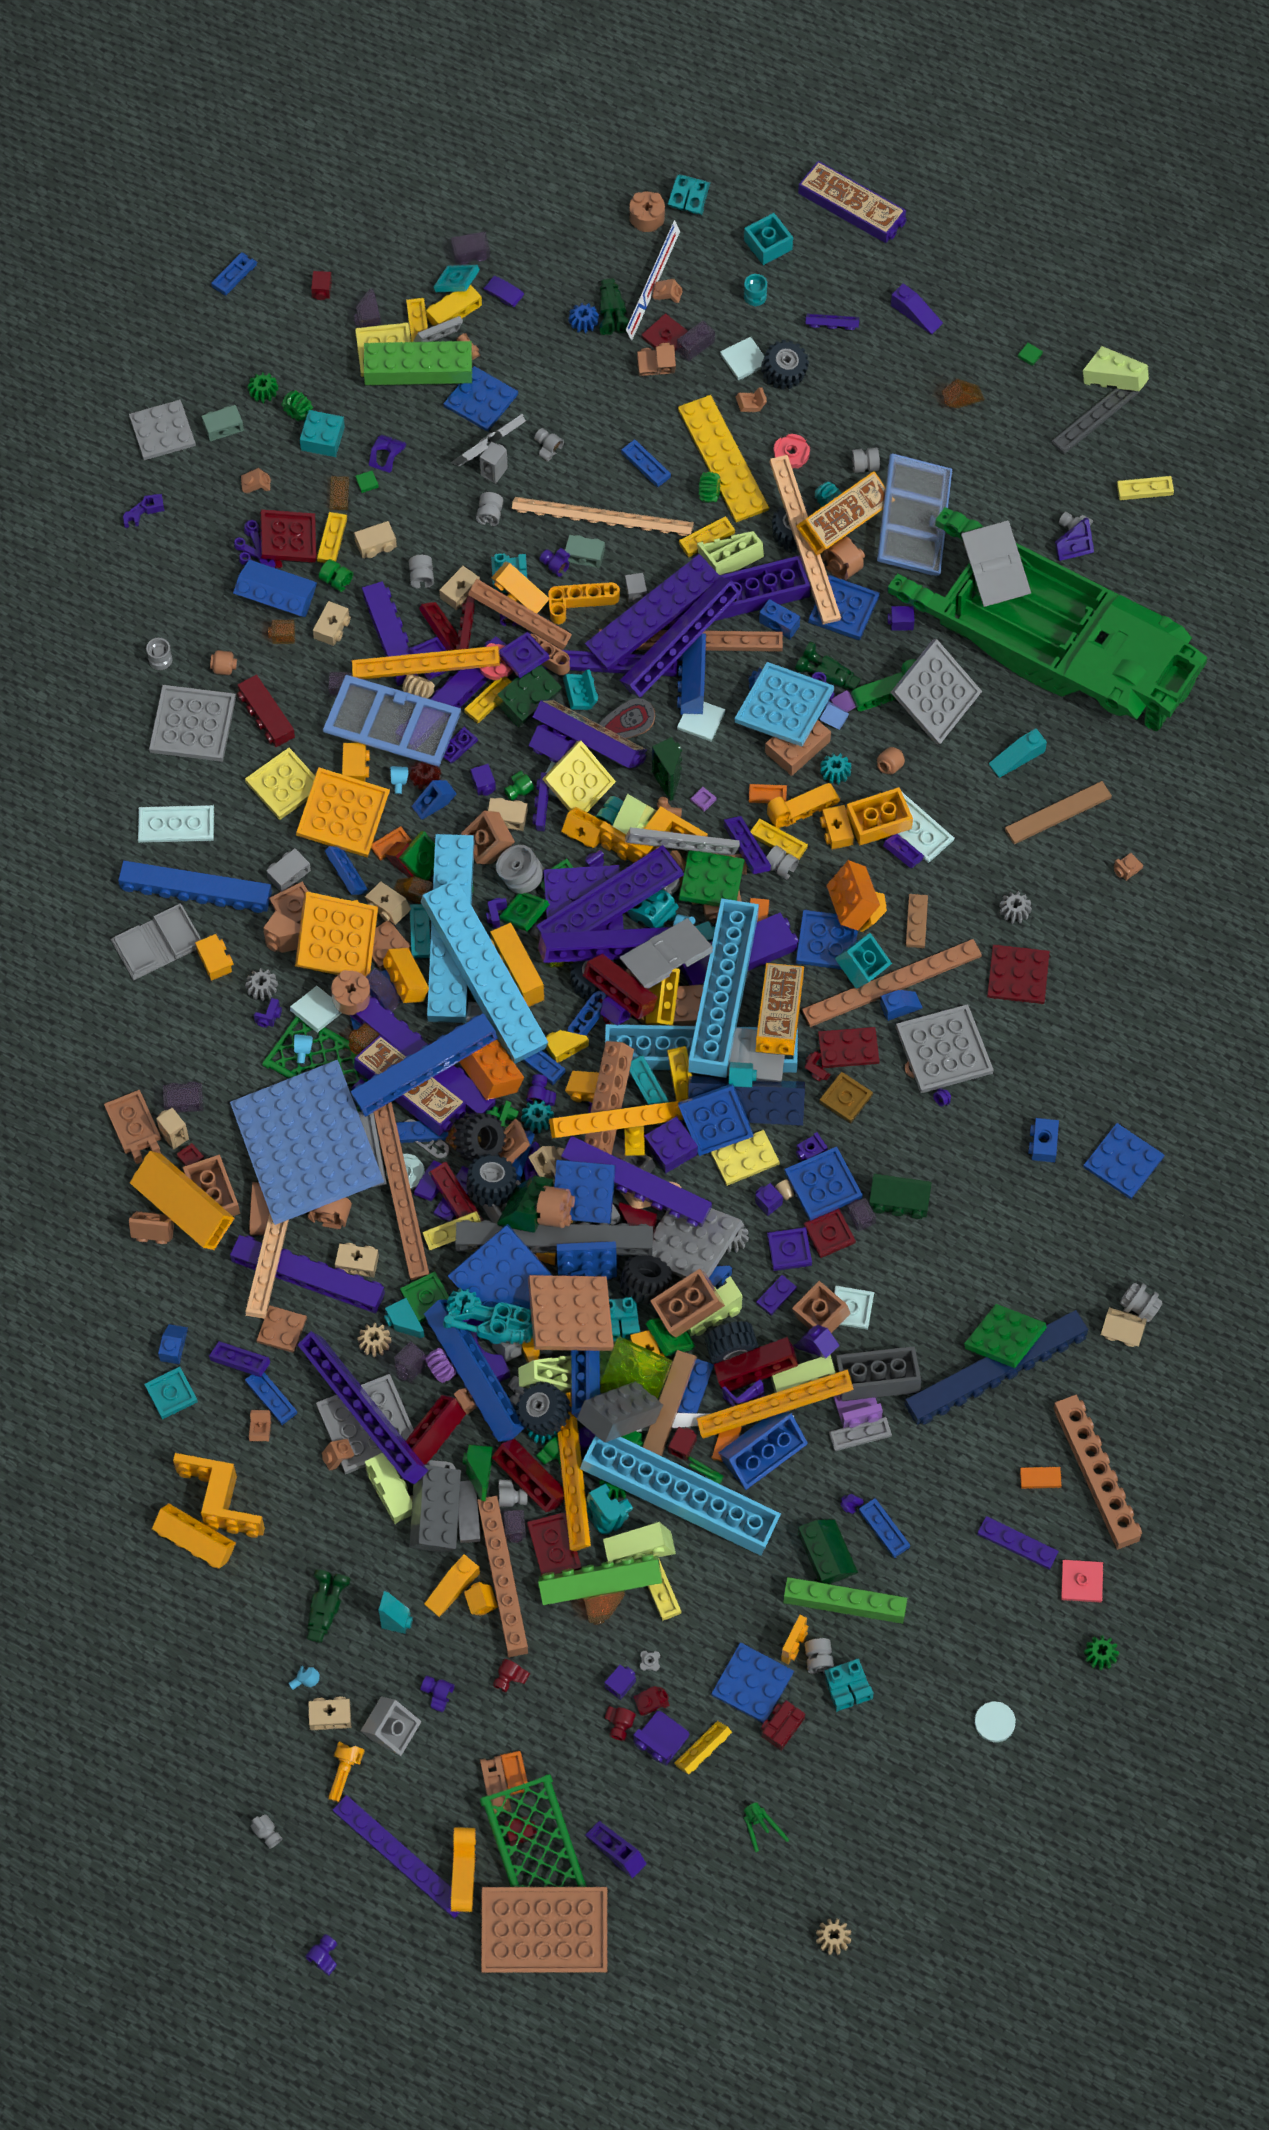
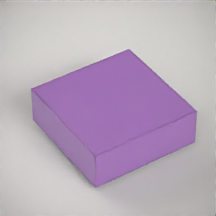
[831,690,856,712]
[690,787,717,812]

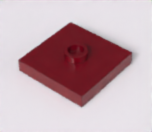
[641,313,691,351]
[803,1208,856,1258]

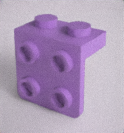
[833,1394,883,1428]

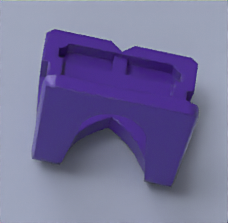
[369,434,406,473]
[722,1380,765,1407]

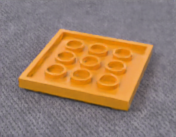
[296,767,390,858]
[295,892,378,980]

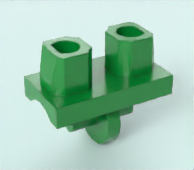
[486,1100,519,1128]

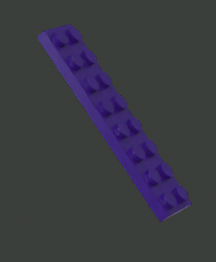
[585,554,720,671]
[536,845,684,933]

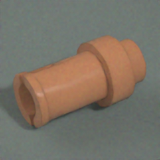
[457,333,480,360]

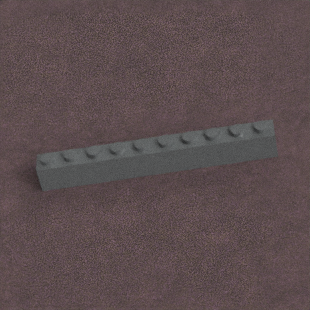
[455,1220,653,1255]

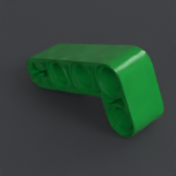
[850,659,916,711]

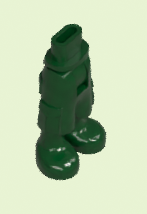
[599,279,630,335]
[795,641,861,690]
[307,1569,351,1643]

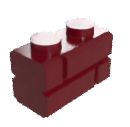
[761,1700,805,1751]

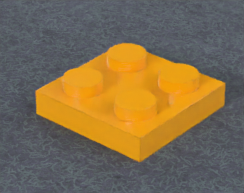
[781,1615,809,1664]

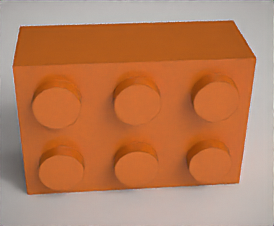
[826,860,880,931]
[459,1039,524,1100]

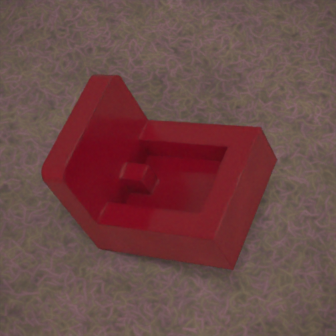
[805,1051,831,1081]
[634,1686,670,1716]

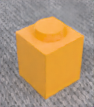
[464,1582,498,1616]

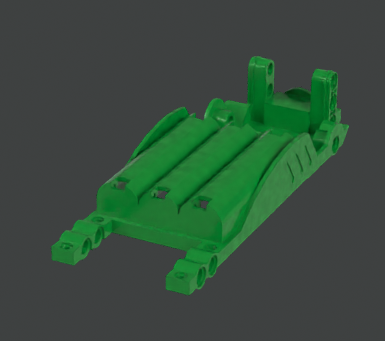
[888,507,1207,731]

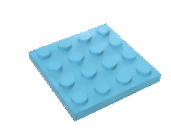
[735,662,834,747]

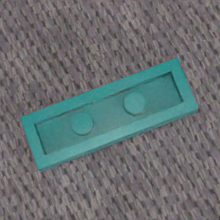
[410,904,430,959]
[630,1054,669,1105]

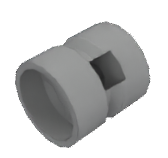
[852,447,880,473]
[476,492,503,526]
[409,555,434,588]
[146,638,172,670]
[766,845,799,880]
[805,1638,834,1674]

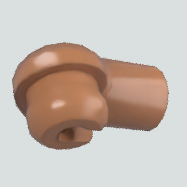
[657,797,682,817]

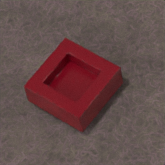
[177,1143,204,1166]

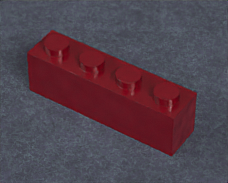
[237,674,295,747]
[583,954,658,1019]
[714,1337,798,1391]
[406,1395,466,1465]
[492,1439,565,1513]

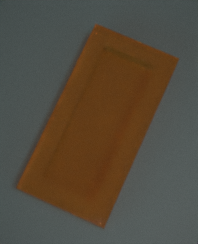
[330,476,349,510]

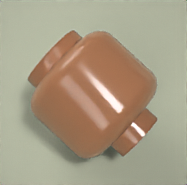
[210,650,237,675]
[877,747,905,775]

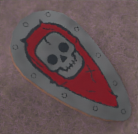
[599,698,655,739]

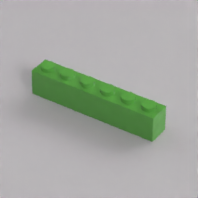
[538,1554,663,1605]
[783,1577,907,1624]

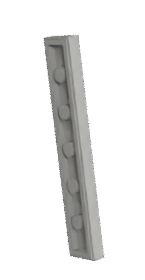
[625,827,740,856]

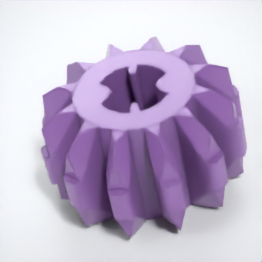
[426,1348,456,1383]

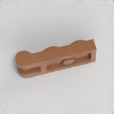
[480,1756,511,1814]

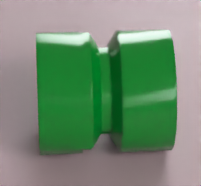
[319,559,353,592]

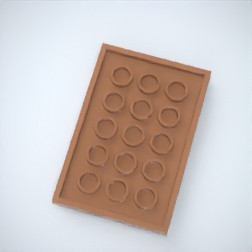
[482,1887,607,1973]

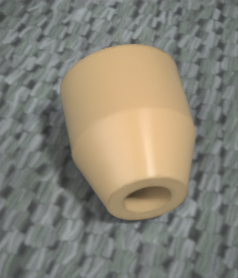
[775,1179,794,1200]

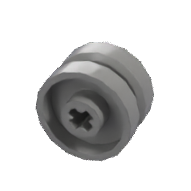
[496,845,544,894]

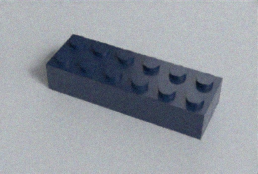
[688,1076,805,1125]

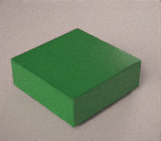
[1018,343,1043,366]
[355,471,379,493]

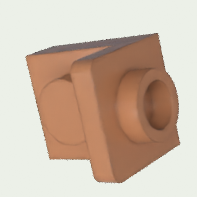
[1114,853,1143,881]
[454,1388,477,1414]

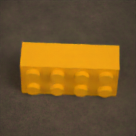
[490,923,544,1007]

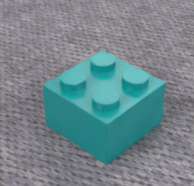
[744,213,793,265]
[300,410,345,457]
[835,933,892,989]

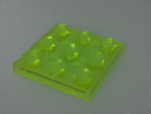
[600,1336,673,1400]

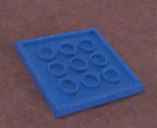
[448,1224,553,1332]

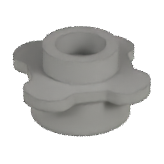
[640,1651,660,1671]

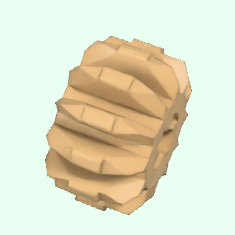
[402,674,435,699]
[358,1323,391,1357]
[816,1919,851,1955]

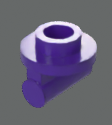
[585,850,604,867]
[841,1494,864,1514]

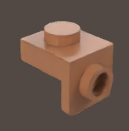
[652,279,682,303]
[736,388,767,412]
[241,468,271,493]
[249,1410,271,1441]
[322,1439,354,1471]

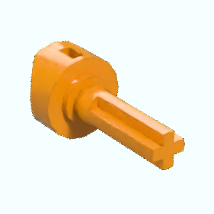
[328,1742,364,1802]

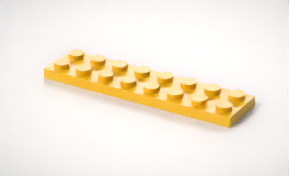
[678,395,769,522]

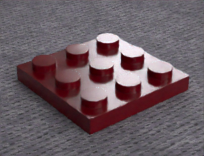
[260,509,316,562]
[987,945,1050,1004]

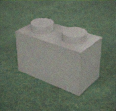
[480,442,508,484]
[266,849,311,892]

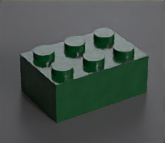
[494,665,562,728]

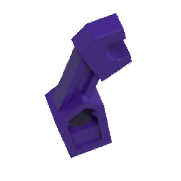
[123,494,164,528]

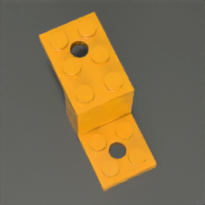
[600,806,708,863]
[173,1453,265,1538]

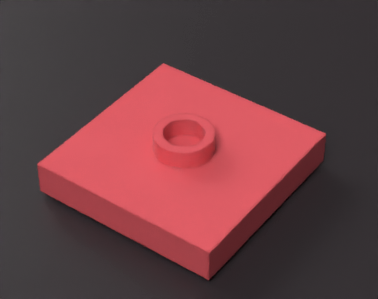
[1061,1560,1103,1603]

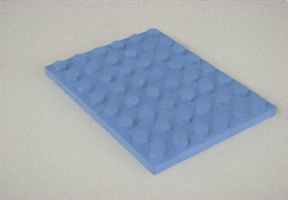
[230,1060,384,1225]

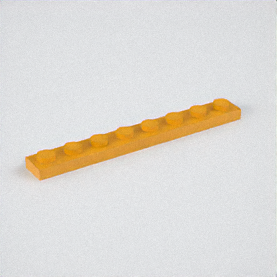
[352,646,500,679]
[549,1100,684,1138]
[697,1369,854,1438]
[558,1392,591,1551]

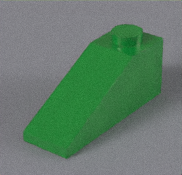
[463,1445,493,1501]

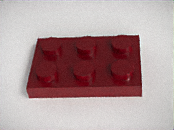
[818,1027,880,1068]
[527,1512,582,1576]

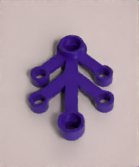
[234,520,275,568]

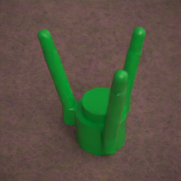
[688,1457,724,1484]
[743,1802,789,1852]

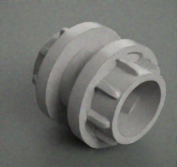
[1120,1283,1162,1322]

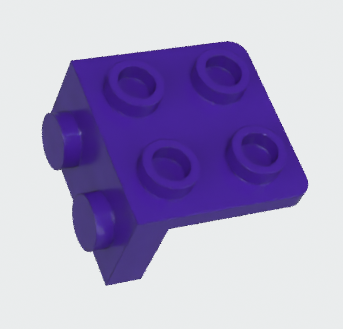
[634,1711,689,1766]

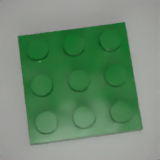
[679,850,745,907]
[964,1304,1047,1368]

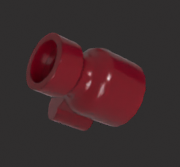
[492,1659,530,1693]
[604,1706,636,1741]

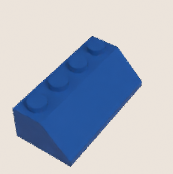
[233,560,317,617]
[677,633,706,715]
[718,1411,808,1490]

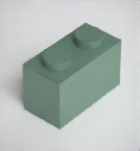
[202,405,244,441]
[565,535,605,568]

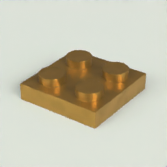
[819,1072,873,1124]

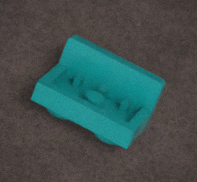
[563,669,598,710]

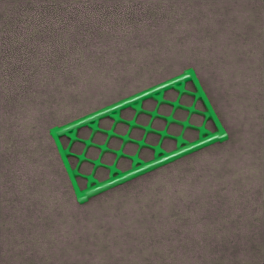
[262,1016,369,1112]
[480,1774,587,1887]

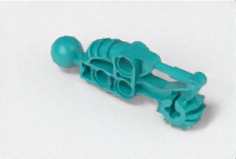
[443,1288,533,1344]

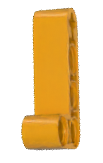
[548,583,620,624]
[767,783,840,829]
[451,1827,476,1912]

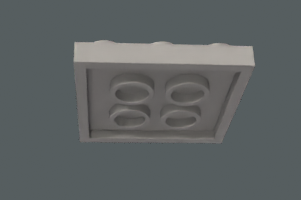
[129,400,196,460]

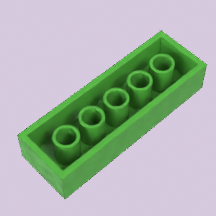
[364,341,472,385]

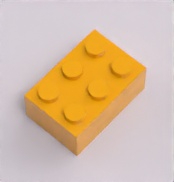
[846,787,913,846]

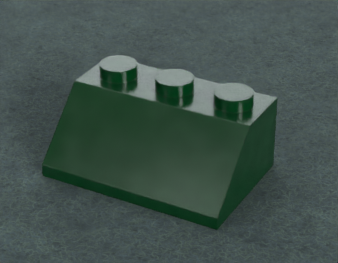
[652,737,682,801]
[869,1174,932,1219]
[497,1175,553,1233]
[798,1519,858,1584]

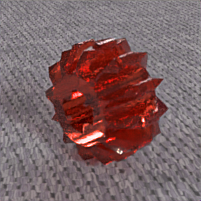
[410,761,441,790]

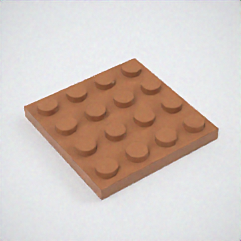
[528,1275,614,1351]

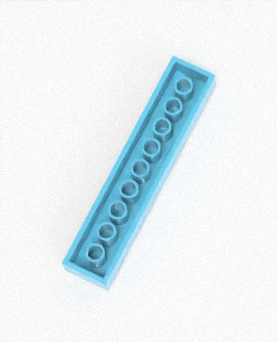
[427,834,474,1023]
[421,879,548,1064]
[688,898,759,1078]
[605,1024,798,1073]
[580,1435,781,1556]

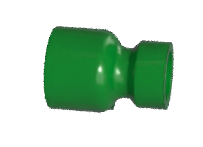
[504,771,535,801]
[536,1436,561,1466]

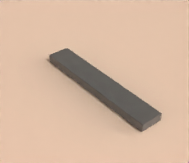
[1051,388,1140,454]

